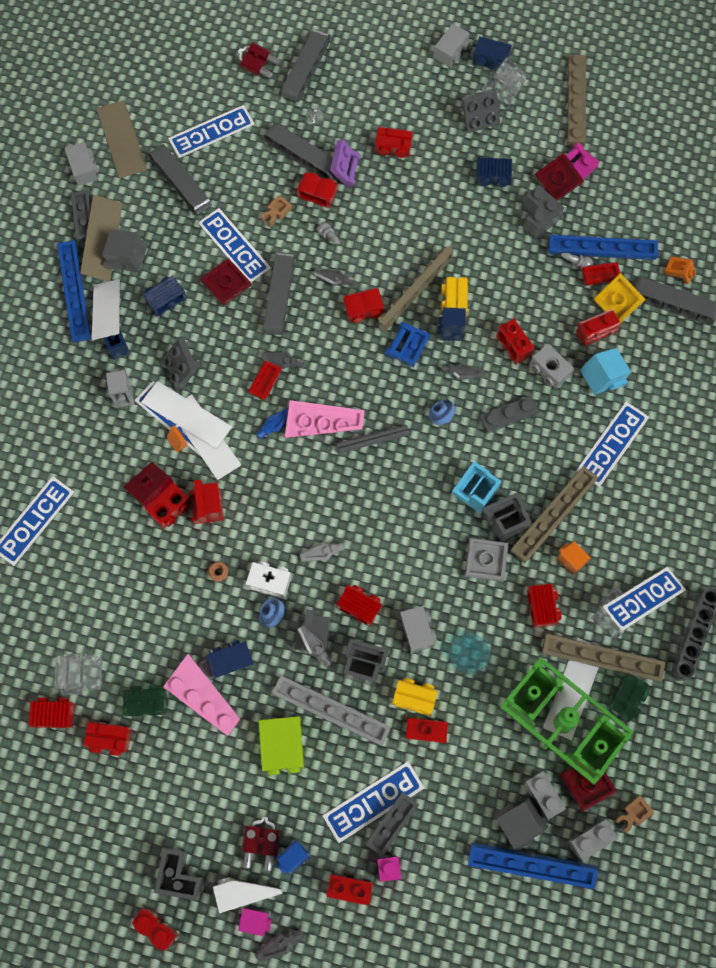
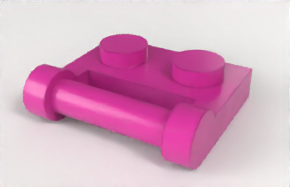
[566,143,600,180]

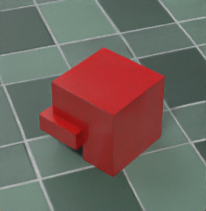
[189,480,225,525]

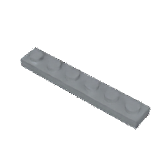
[272,676,391,747]

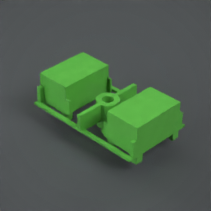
[500,657,634,785]

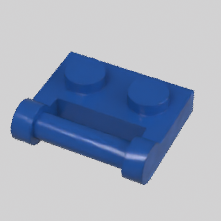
[384,322,430,367]

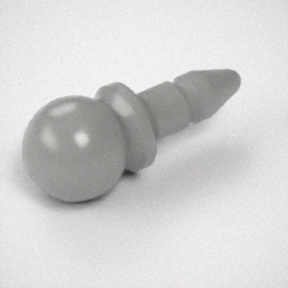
[317,222,340,244]
[561,253,593,269]

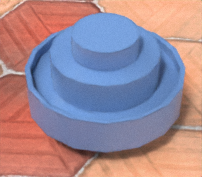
[429,399,456,425]
[259,598,285,627]

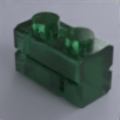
[606,673,649,722]
[123,685,167,717]

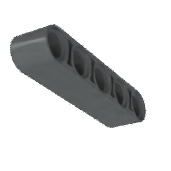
[282,29,330,102]
[263,123,335,180]
[148,144,212,216]
[264,252,295,335]
[632,277,716,325]
[672,587,716,681]

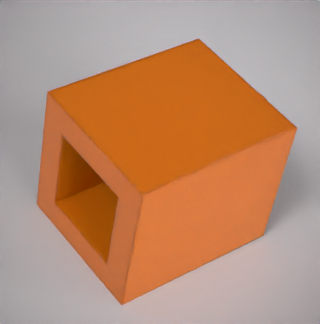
[557,541,591,575]

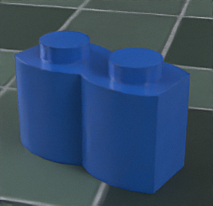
[276,840,310,874]

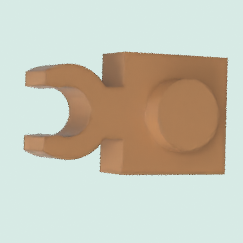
[261,195,292,227]
[615,795,654,832]

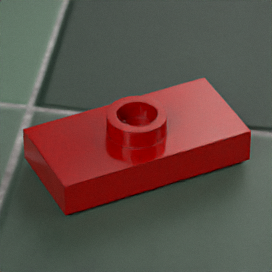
[581,262,620,286]
[248,360,282,401]
[406,718,448,744]

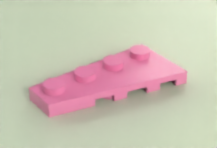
[285,400,365,438]
[163,654,240,736]

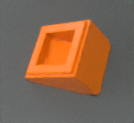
[167,426,188,452]

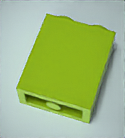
[259,716,305,776]

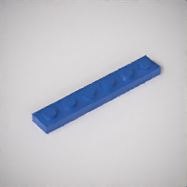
[549,235,658,260]
[57,240,92,343]
[468,843,598,889]

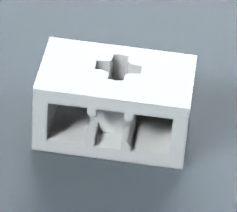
[246,561,292,599]

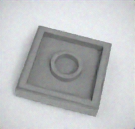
[465,538,508,582]

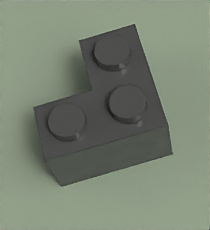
[523,185,564,240]
[154,848,204,901]

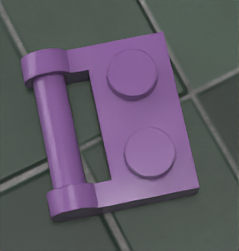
[330,139,361,187]

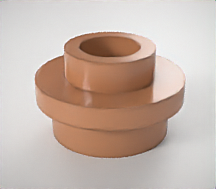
[208,562,228,582]

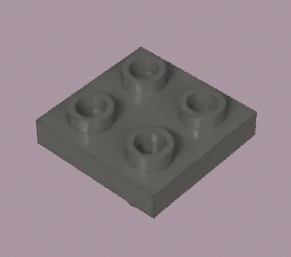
[462,88,500,133]
[163,338,202,390]

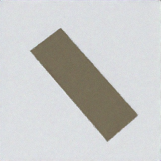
[96,100,147,178]
[80,194,122,282]

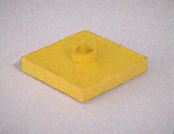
[593,273,646,323]

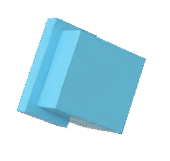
[580,348,632,395]
[452,461,502,514]

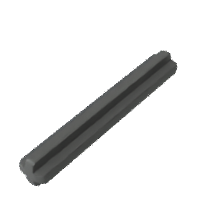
[336,425,409,453]

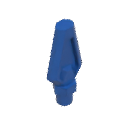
[256,407,289,439]

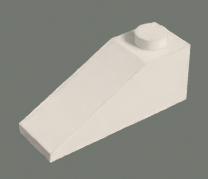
[213,877,283,913]

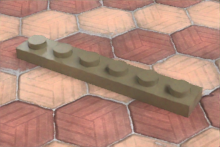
[567,54,586,147]
[378,246,454,333]
[510,466,599,563]
[541,634,665,682]

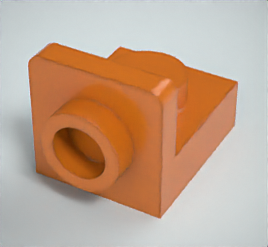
[665,256,696,284]

